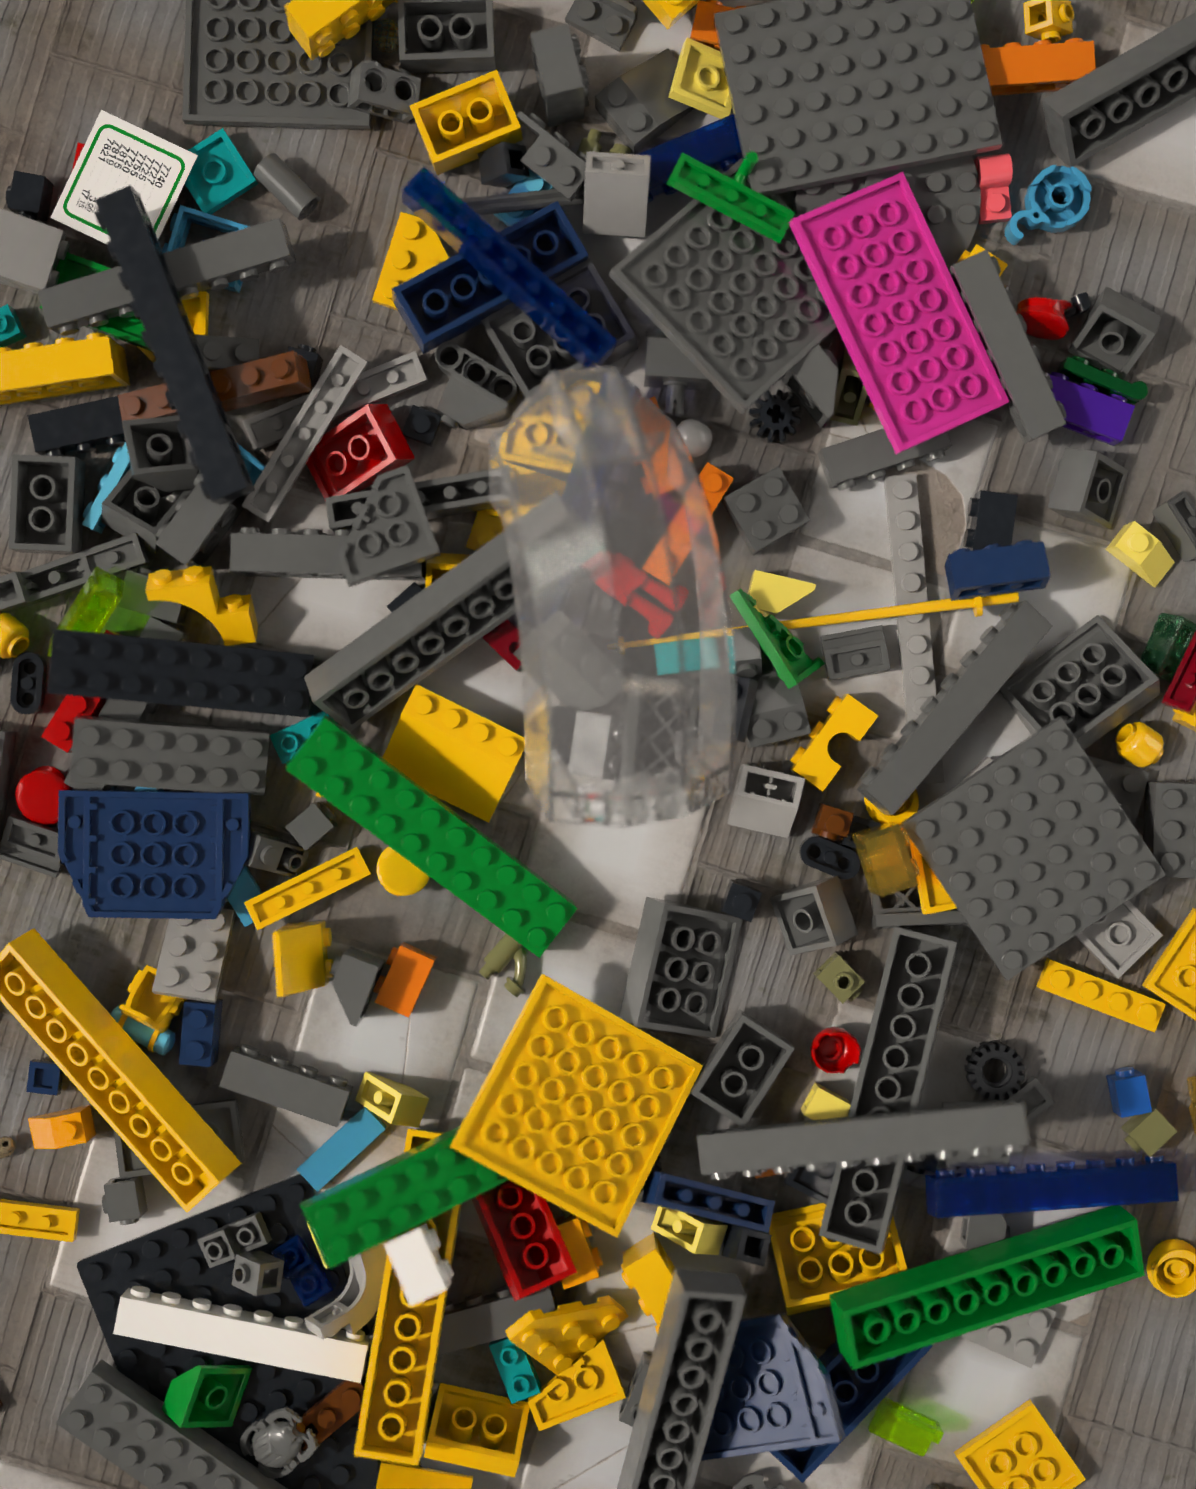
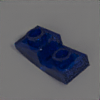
[271,1235,334,1307]

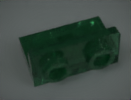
[1141,613,1196,683]

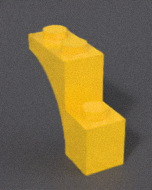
[145,566,258,646]

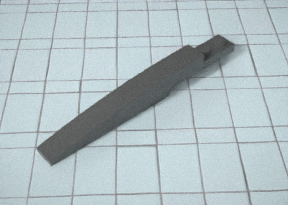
[0,532,150,613]

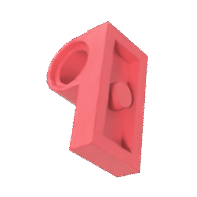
[974,153,1013,224]

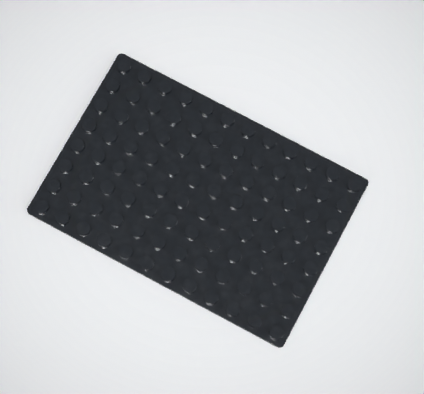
[77,1173,422,1489]

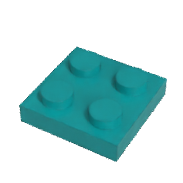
[185,128,258,214]

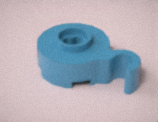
[1004,165,1092,245]

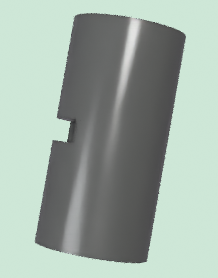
[254,153,320,220]

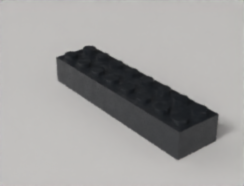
[47,629,314,718]

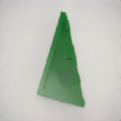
[730,588,825,689]

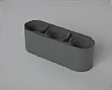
[435,342,518,406]

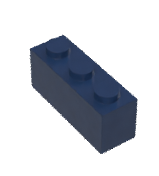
[944,540,1051,601]

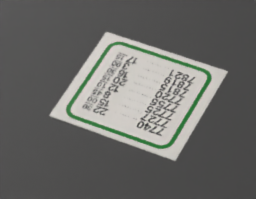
[51,110,198,244]

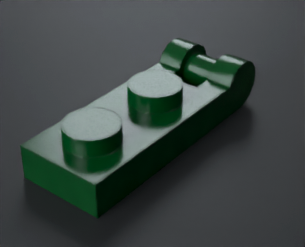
[1057,356,1148,405]

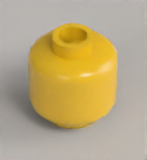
[0,613,30,659]
[1115,722,1164,768]

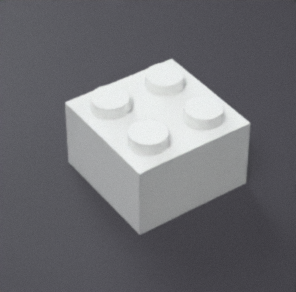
[384,1224,454,1307]

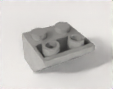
[727,764,805,838]

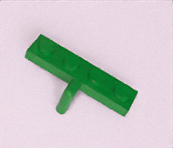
[667,151,795,244]

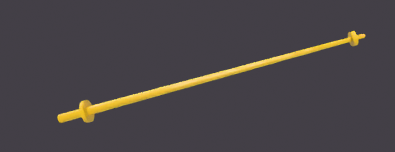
[606,592,1019,655]

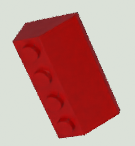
[471,1180,577,1302]

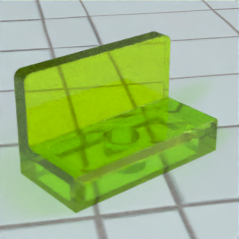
[868,1397,944,1457]

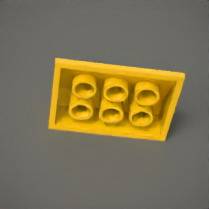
[382,684,529,823]
[769,1203,908,1316]

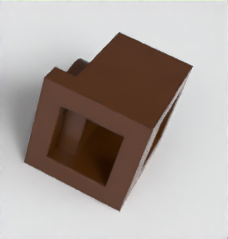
[811,803,854,842]

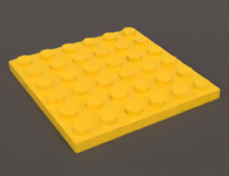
[450,975,703,1238]

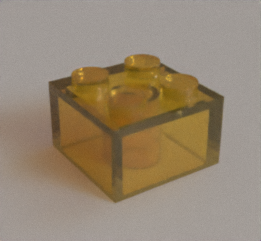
[852,822,920,897]

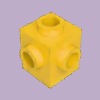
[1023,0,1074,43]

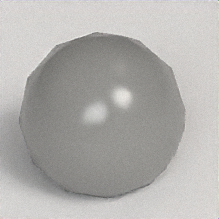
[673,419,712,458]

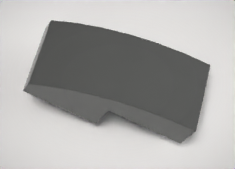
[197,1211,272,1268]

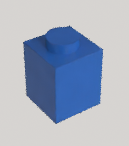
[1106,1067,1152,1118]

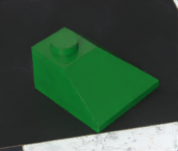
[161,1365,252,1428]

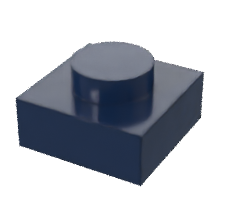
[26,1059,63,1096]

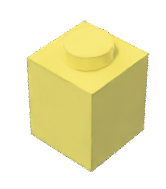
[801,1082,851,1120]

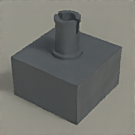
[644,337,709,416]

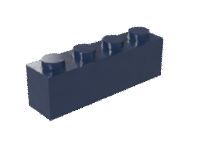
[641,1171,775,1233]

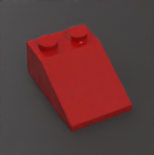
[306,404,415,499]

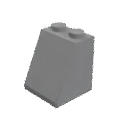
[0,208,69,294]

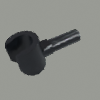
[1064,292,1091,320]

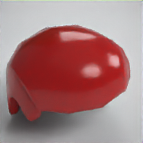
[810,1026,861,1073]

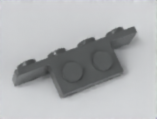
[517,111,586,201]

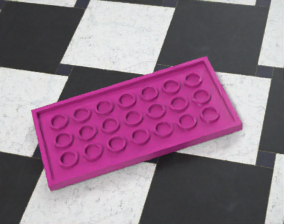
[789,172,1010,454]

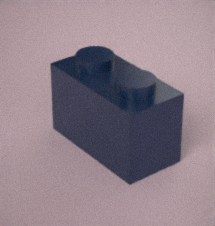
[179,999,223,1067]

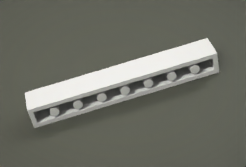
[113,1286,370,1383]

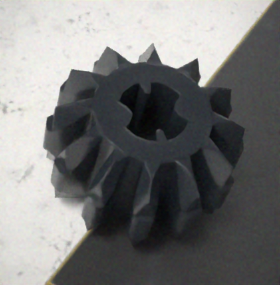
[748,390,801,443]

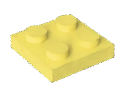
[668,37,732,121]

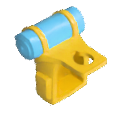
[110,965,187,1056]

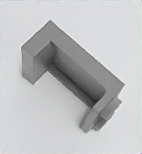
[583,151,650,237]

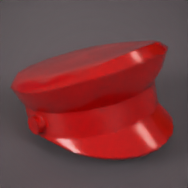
[1016,297,1071,340]
[15,766,72,825]

